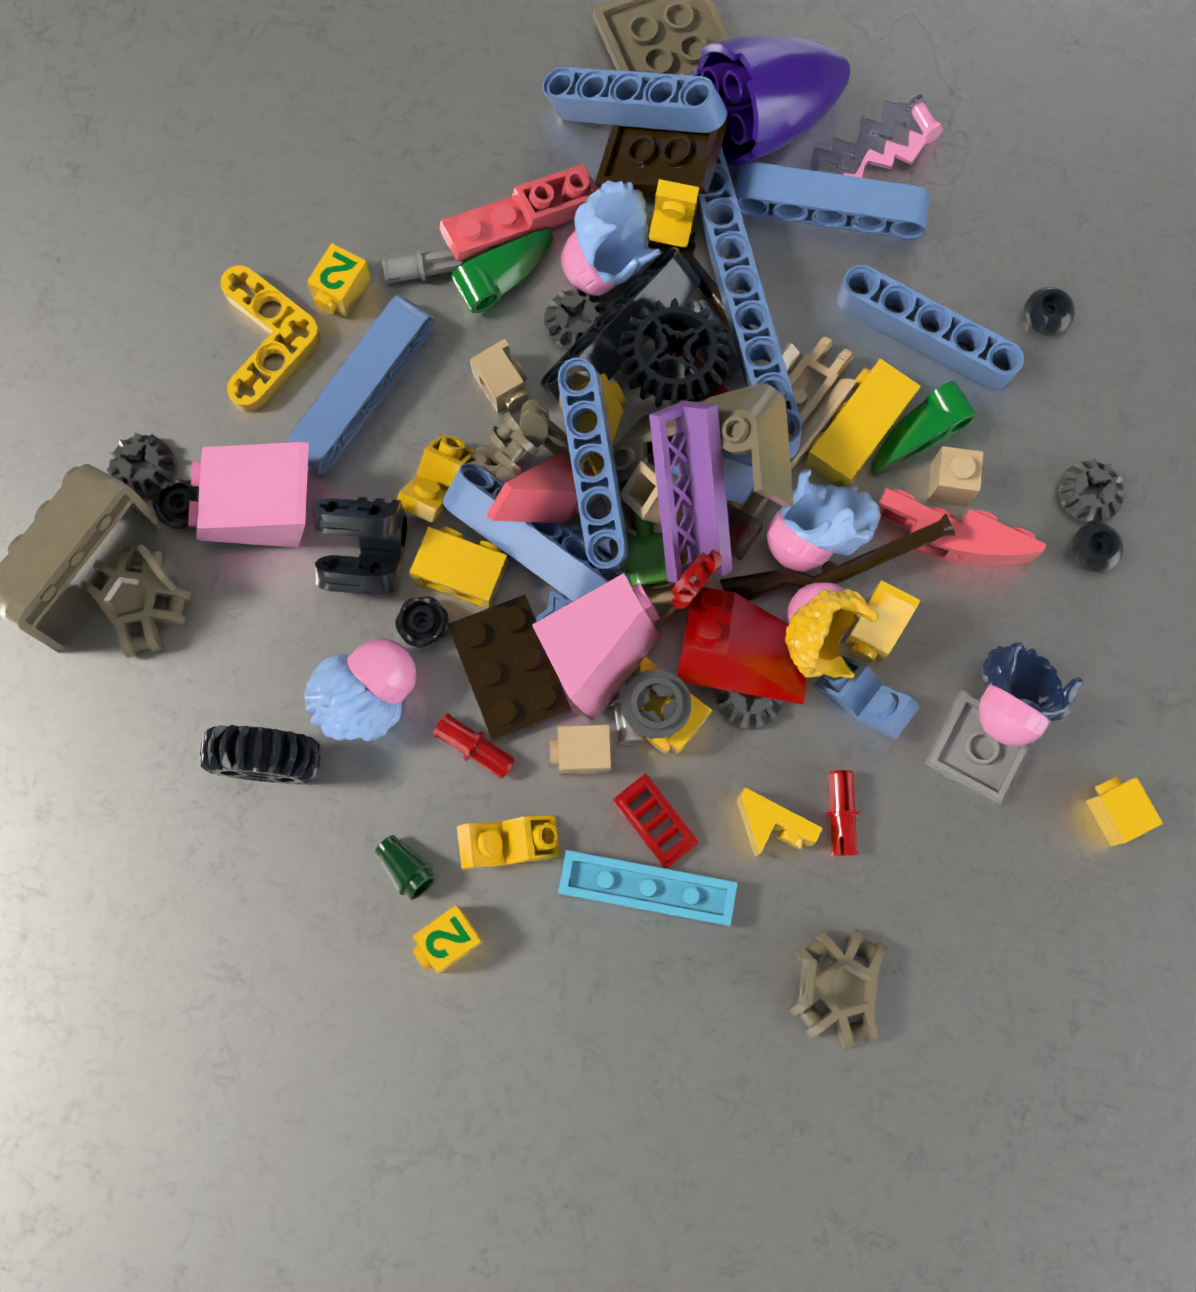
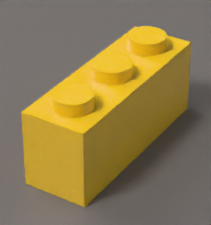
[804,359,921,487]

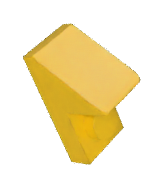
[648,179,699,247]
[737,787,823,857]

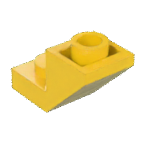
[397,434,475,523]
[457,815,560,870]

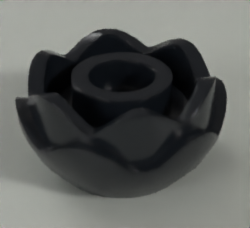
[1024,287,1075,335]
[152,479,199,529]
[1070,522,1123,573]
[395,596,449,648]

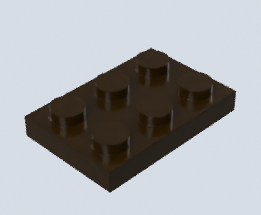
[595,119,728,194]
[448,594,571,742]

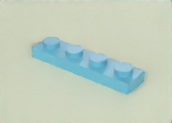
[558,850,738,926]

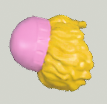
[785,582,879,678]

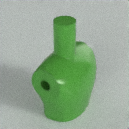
[624,512,674,591]

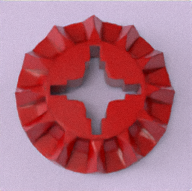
[670,549,722,609]

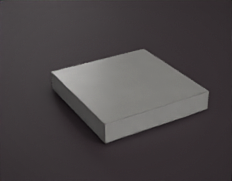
[922,690,1033,806]

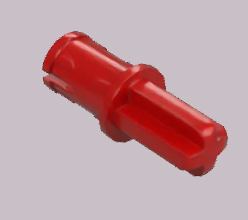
[433,713,515,779]
[826,770,860,856]

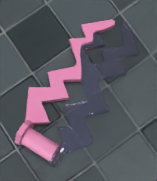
[810,94,943,178]

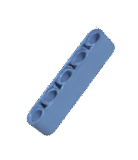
[542,67,727,133]
[735,162,930,239]
[837,265,1024,390]
[286,295,434,475]
[558,358,629,571]
[443,463,630,602]

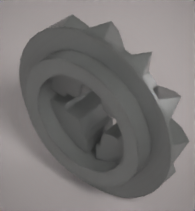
[544,287,606,349]
[107,433,175,498]
[1059,458,1127,523]
[622,669,691,740]
[716,689,784,729]

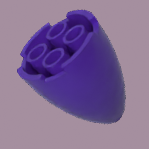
[690,34,851,167]

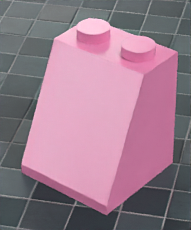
[188,442,309,548]
[532,573,661,721]

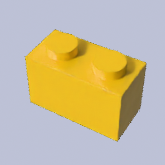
[409,527,509,609]

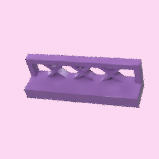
[649,401,733,583]

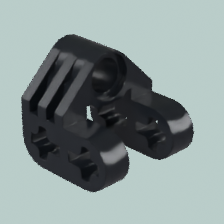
[312,497,407,595]

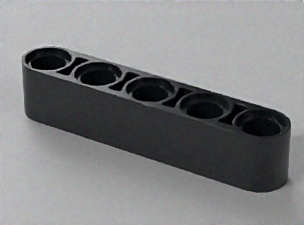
[540,247,701,410]

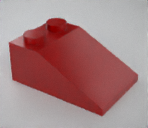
[677,587,807,705]

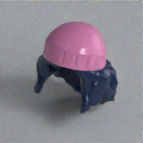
[979,642,1084,746]

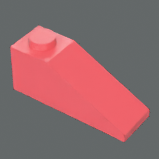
[486,451,597,523]

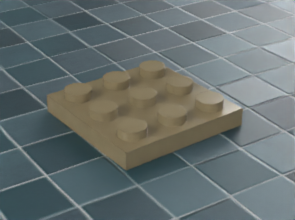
[592,0,731,75]

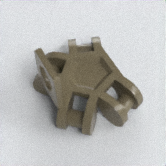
[471,399,570,482]
[77,544,191,658]
[789,928,887,1050]

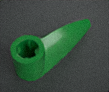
[451,227,553,313]
[872,381,977,475]

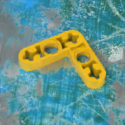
[220,265,320,412]

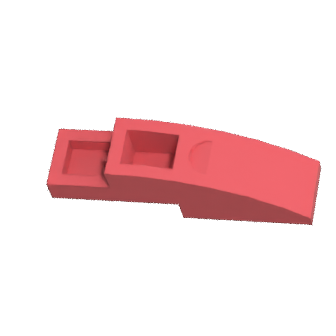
[439,164,598,262]
[877,488,1046,567]

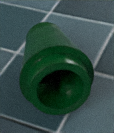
[375,835,437,900]

